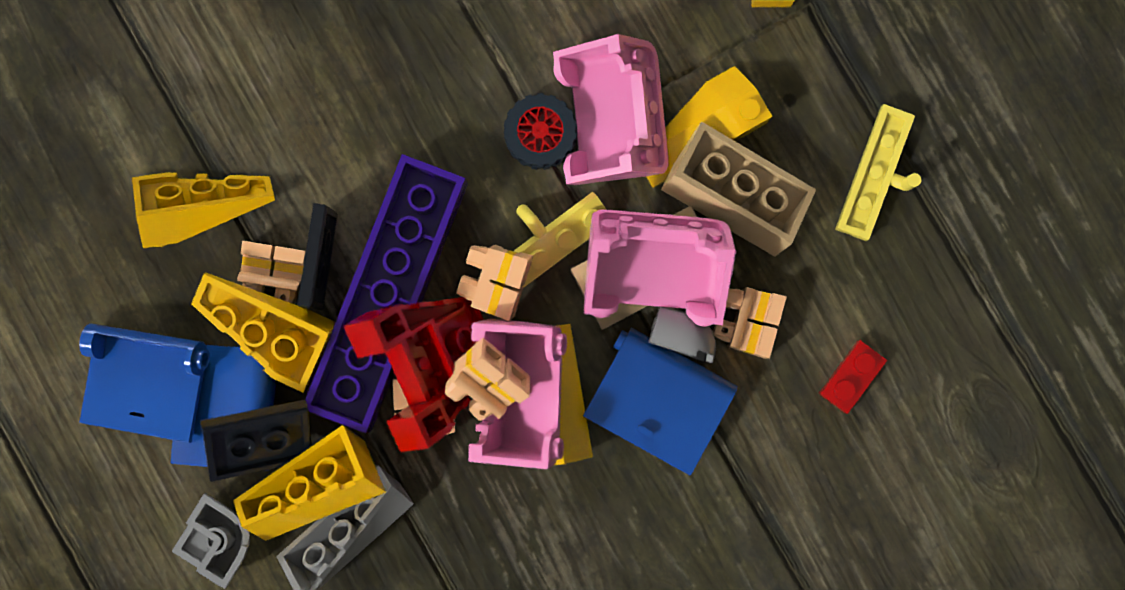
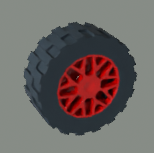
[504,93,577,170]

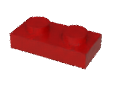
[818,340,887,414]

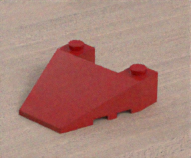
[344,297,484,452]

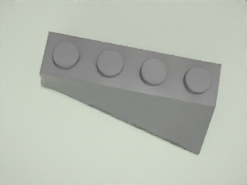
[276,465,414,590]

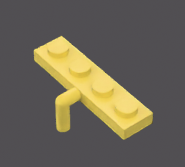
[835,104,921,241]
[514,192,606,287]

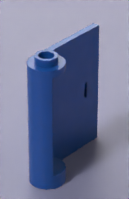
[79,323,210,443]
[583,327,738,476]
[171,345,276,471]

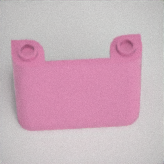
[553,34,668,185]
[584,210,735,326]
[469,318,567,469]

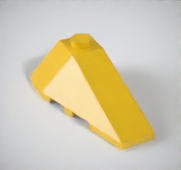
[646,66,773,188]
[132,172,275,248]
[192,273,336,393]

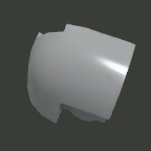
[648,307,716,363]
[172,493,250,589]

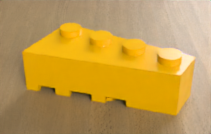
[233,425,386,541]

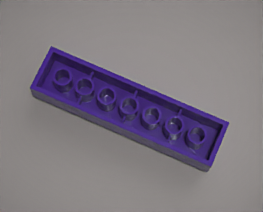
[305,154,468,433]

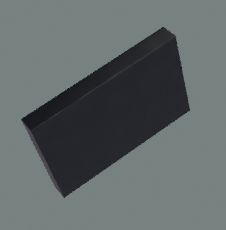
[298,203,338,310]
[200,400,312,482]

